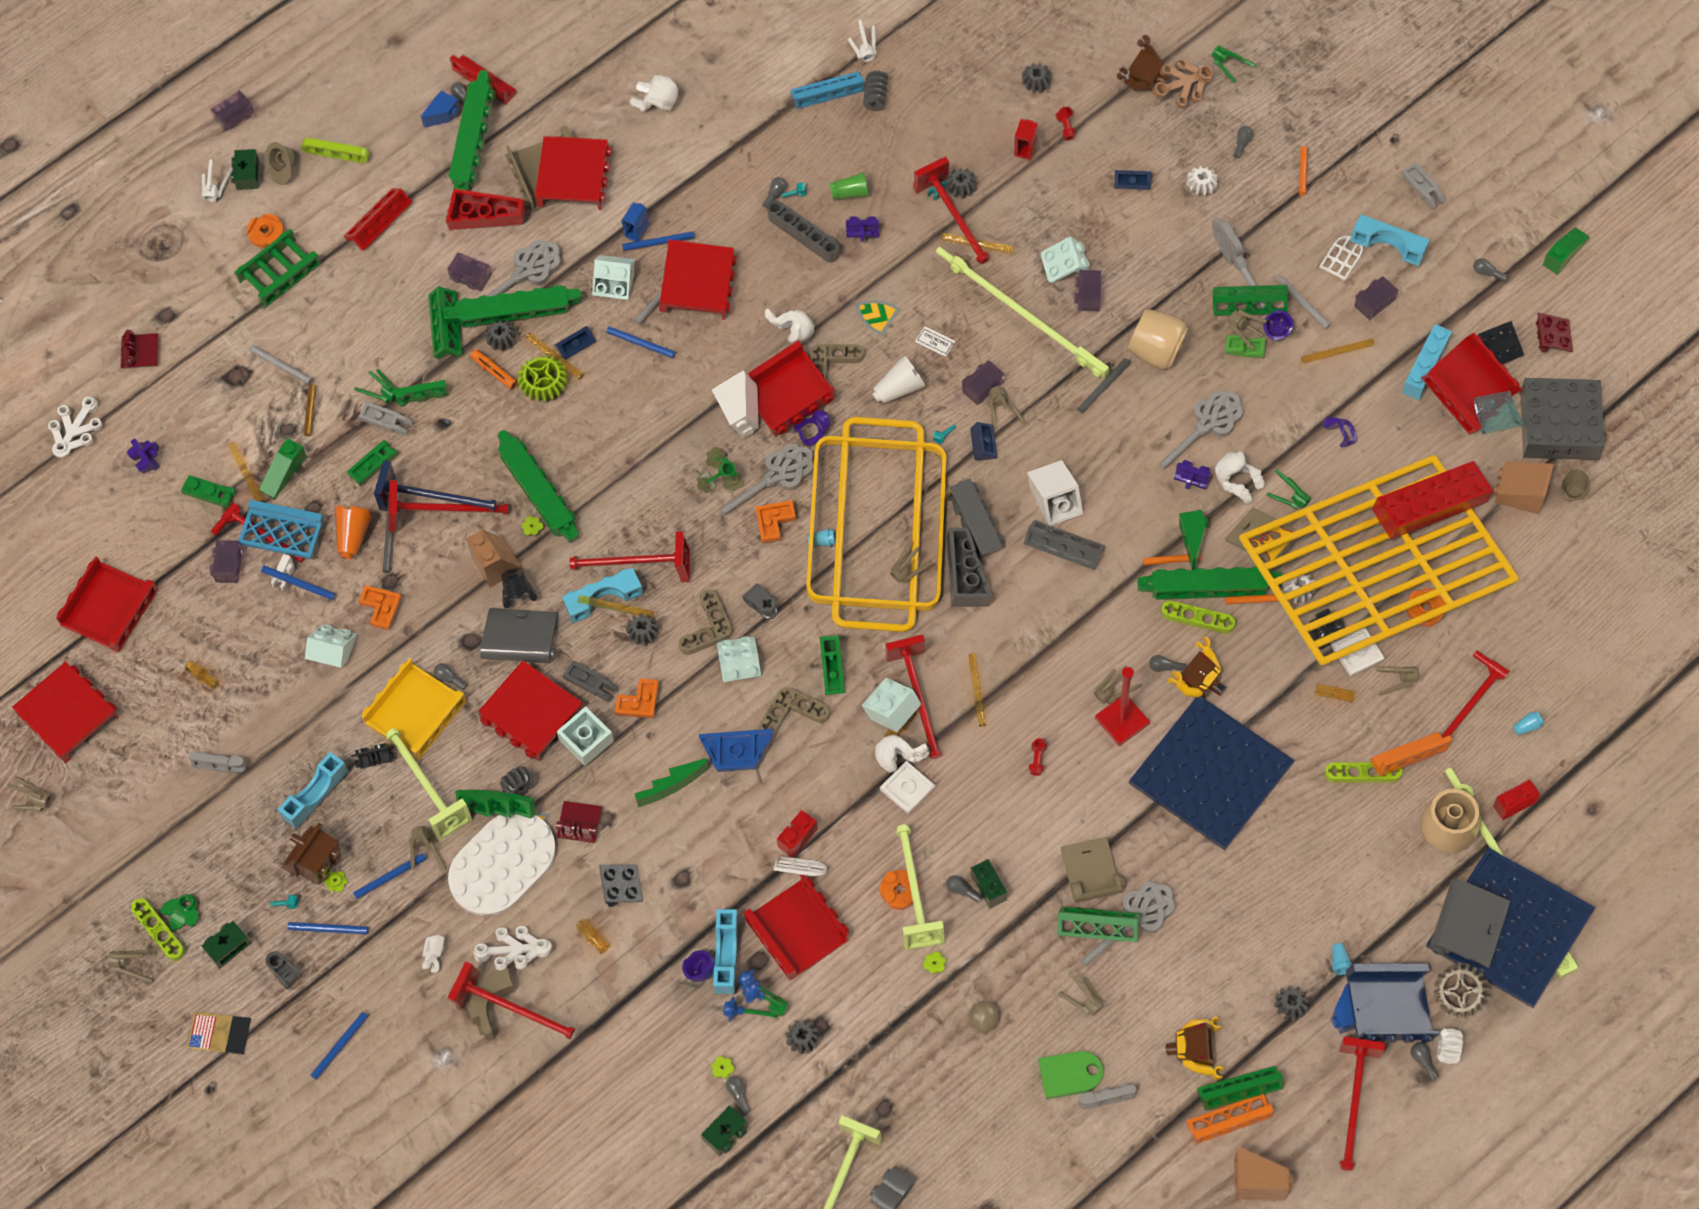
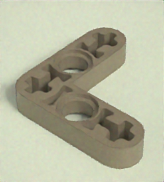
[810,344,864,381]
[679,589,732,655]
[759,687,829,738]

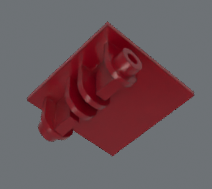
[1535,312,1573,353]
[121,330,159,368]
[556,801,602,843]

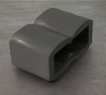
[870,1166,915,1209]

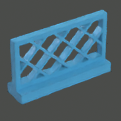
[238,500,325,559]

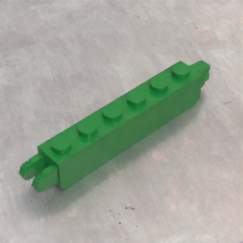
[448,70,495,191]
[443,285,582,328]
[497,430,579,543]
[1137,566,1283,600]

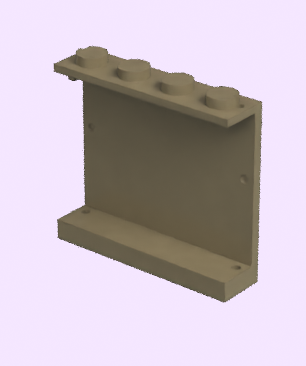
[505,125,572,212]

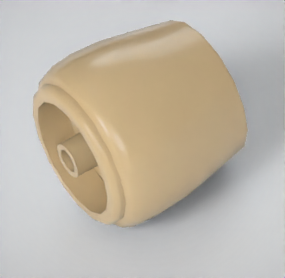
[1127,308,1189,370]
[1420,789,1481,853]

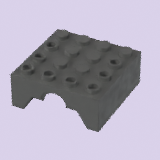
[1520,378,1604,460]

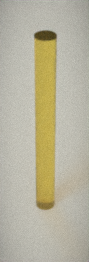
[941,233,1013,254]
[525,332,584,380]
[1301,338,1374,363]
[228,442,264,502]
[577,595,654,618]
[968,653,986,727]

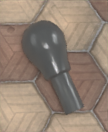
[450,82,467,102]
[1233,126,1253,158]
[762,177,787,209]
[1473,258,1508,282]
[1149,655,1187,672]
[433,663,468,690]
[946,875,982,903]
[1410,1043,1438,1081]
[725,1076,750,1114]

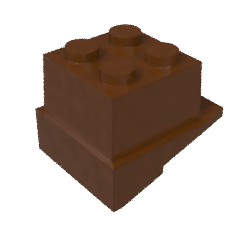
[281,823,341,885]

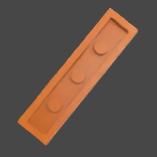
[1370,732,1453,777]
[1187,1095,1274,1144]

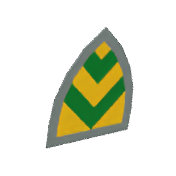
[855,300,901,336]

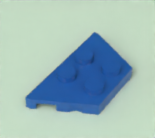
[699,729,774,772]

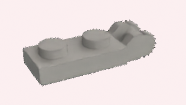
[1401,163,1446,209]
[358,402,413,436]
[189,751,246,774]
[1079,1083,1136,1109]

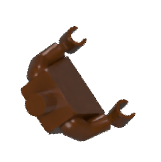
[1117,35,1170,92]

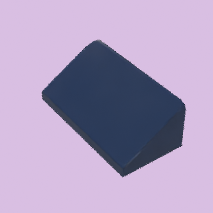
[1114,170,1151,190]
[554,326,596,360]
[970,422,998,461]

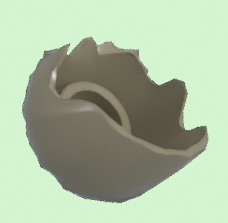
[1561,469,1590,501]
[969,1001,999,1035]

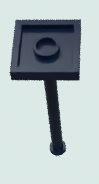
[374,460,496,511]

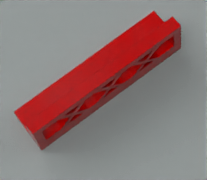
[450,55,517,105]
[343,188,412,251]

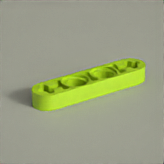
[301,138,370,163]
[1161,601,1235,634]
[1324,762,1403,783]
[131,898,185,962]

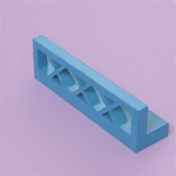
[790,72,864,109]

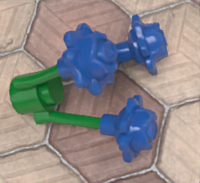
[723,969,788,1022]

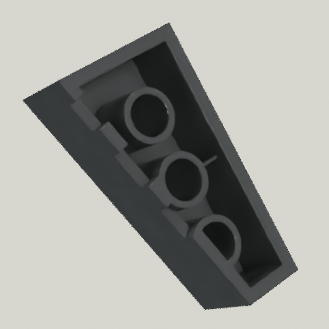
[946,478,1003,559]
[946,528,992,607]

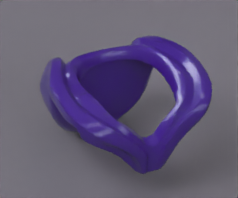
[793,410,831,446]
[1322,417,1357,447]

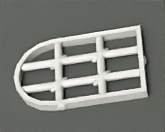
[1319,236,1363,281]
[774,856,827,876]

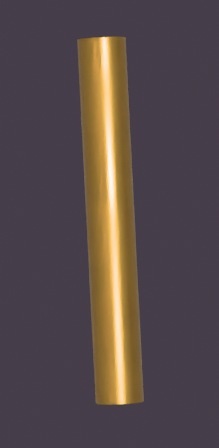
[304,384,316,437]

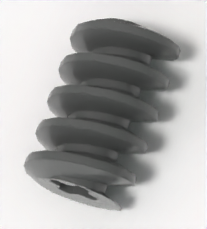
[863,70,889,111]

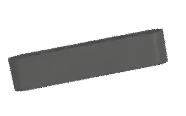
[767,200,839,263]

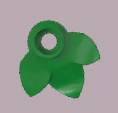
[160,894,198,930]

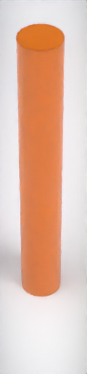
[1299,146,1308,196]
[1143,553,1201,566]
[1225,594,1279,604]

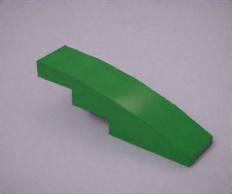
[635,758,709,808]
[455,790,536,819]

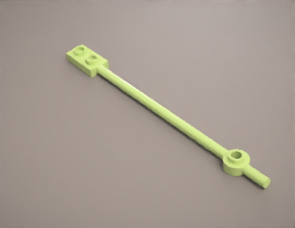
[936,247,1109,380]
[1445,768,1578,979]

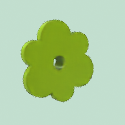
[521,516,543,536]
[324,871,348,892]
[923,951,946,974]
[711,1056,734,1079]

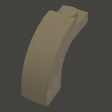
[470,968,515,1041]

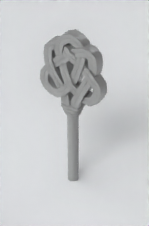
[1212,218,1265,308]
[487,240,561,296]
[1159,391,1243,469]
[720,444,814,515]
[1080,881,1175,966]

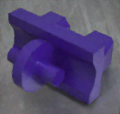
[846,216,879,242]
[127,438,160,473]
[1174,460,1210,490]

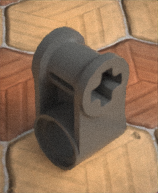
[742,583,778,620]
[265,951,303,990]

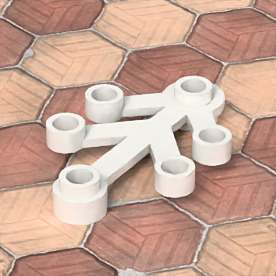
[48,397,102,458]
[473,926,552,970]

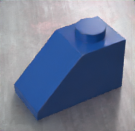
[421,91,461,127]
[1331,984,1355,1034]

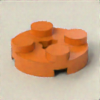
[247,214,284,248]
[1407,588,1445,627]
[880,870,920,910]

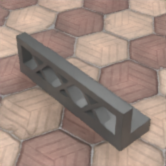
[1024,520,1105,570]

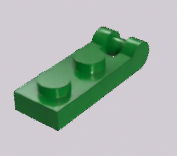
[394,380,448,407]
[347,440,399,486]
[181,475,236,508]

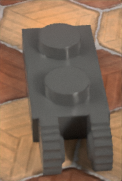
[563,661,618,702]

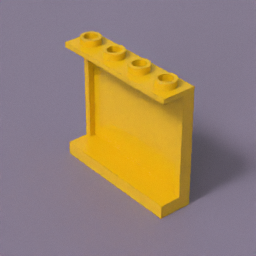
[361,658,467,760]

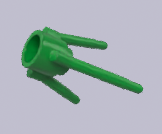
[1212,45,1257,83]
[354,369,398,403]
[1266,469,1311,510]

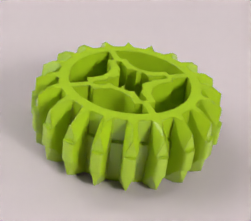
[517,354,568,402]

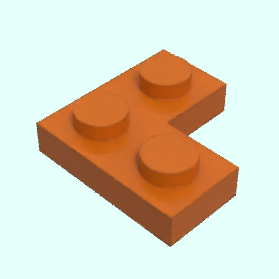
[755,500,796,543]
[358,585,402,631]
[615,678,659,719]

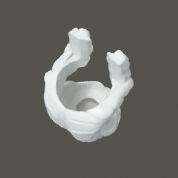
[630,75,678,112]
[764,308,814,344]
[1215,451,1265,504]
[875,734,929,773]

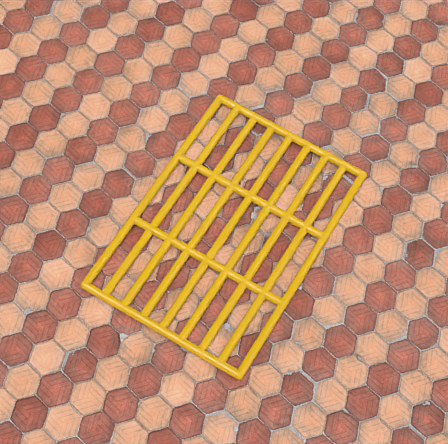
[1239,455,1519,666]

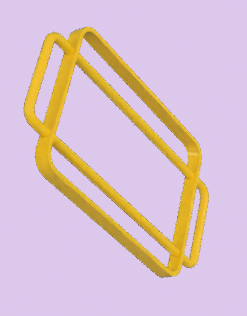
[806,417,946,632]

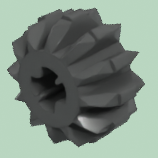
[1022,63,1052,93]
[946,167,977,199]
[485,319,517,351]
[626,613,659,646]
[500,766,534,795]
[1274,985,1309,1021]
[785,1019,820,1055]

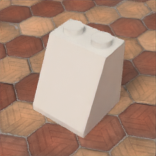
[712,370,759,437]
[1027,460,1083,526]

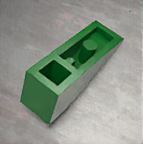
[1543,227,1590,275]
[259,438,307,500]
[1179,510,1209,570]
[819,634,845,695]

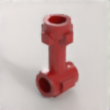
[1055,106,1075,141]
[1029,738,1047,776]

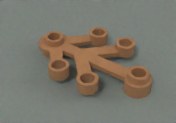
[1152,59,1213,108]

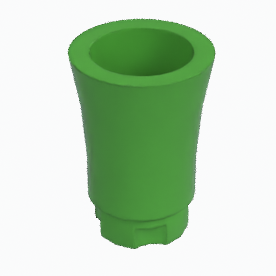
[829,172,869,200]

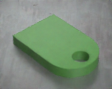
[1038,1051,1103,1100]

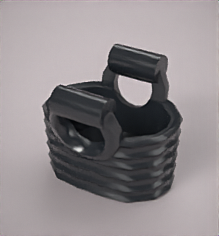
[501,568,537,608]
[1308,608,1347,650]

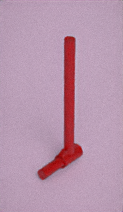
[210,502,305,563]
[1441,650,1510,738]

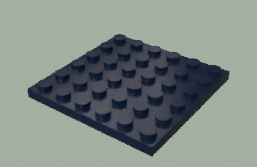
[1129,697,1294,850]
[1426,848,1595,1009]

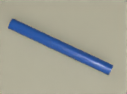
[622,231,695,251]
[606,326,675,358]
[261,565,335,600]
[353,853,426,899]
[288,922,368,935]
[310,1012,368,1080]

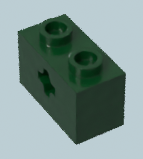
[231,149,259,190]
[971,859,1007,909]
[201,921,251,969]
[701,1105,748,1156]

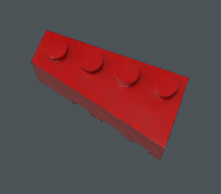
[445,188,527,230]

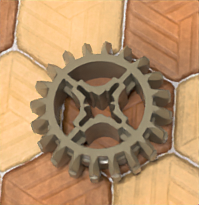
[1433,963,1490,1019]

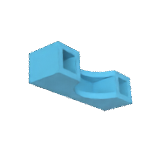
[1350,214,1430,266]
[1402,324,1452,400]
[562,568,643,623]
[277,752,349,829]
[713,909,738,994]

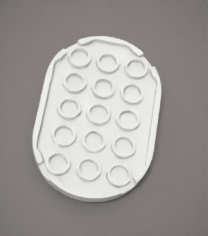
[448,814,555,916]

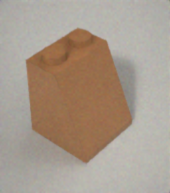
[1493,462,1554,514]
[466,529,523,587]
[1234,1148,1293,1200]

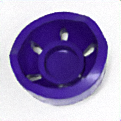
[1263,310,1294,341]
[682,950,715,982]

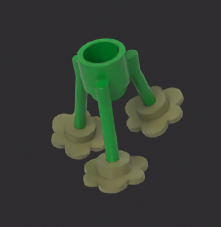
[696,447,743,493]

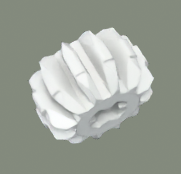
[1187,165,1218,197]
[1283,574,1316,603]
[1437,1028,1463,1064]

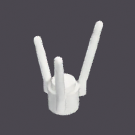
[848,20,877,62]
[201,159,233,202]

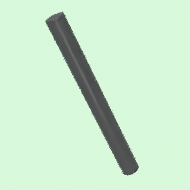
[1077,358,1130,413]
[382,503,393,573]

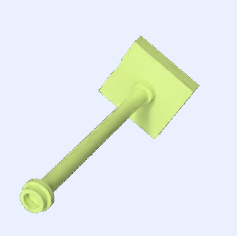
[386,728,472,841]
[896,824,945,950]
[823,1115,882,1209]

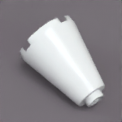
[872,356,925,404]

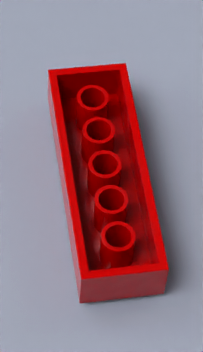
[1372,461,1493,540]

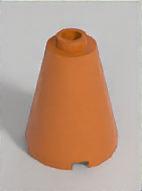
[334,505,373,559]

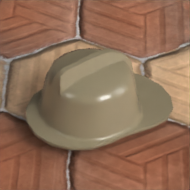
[266,142,294,185]

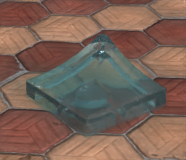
[1473,391,1523,435]

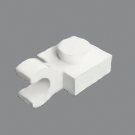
[271,554,294,591]
[422,935,444,973]

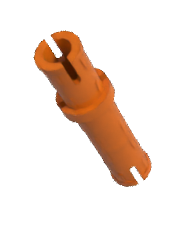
[470,349,518,390]

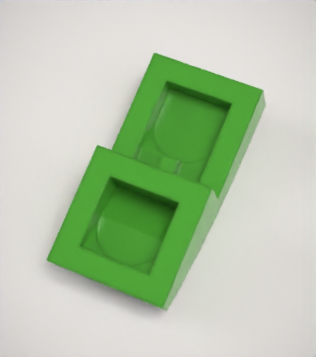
[1225,335,1266,358]

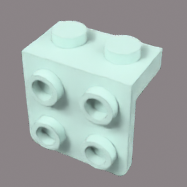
[1041,236,1090,283]
[717,636,761,682]

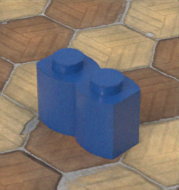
[621,202,649,242]

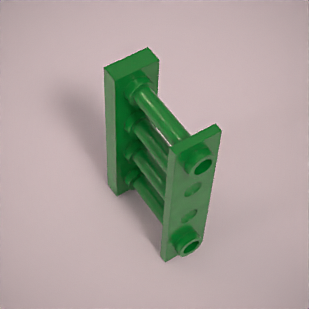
[234,228,321,308]

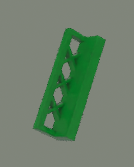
[1212,285,1288,316]
[428,286,462,359]
[1058,906,1141,942]
[1197,1066,1283,1111]

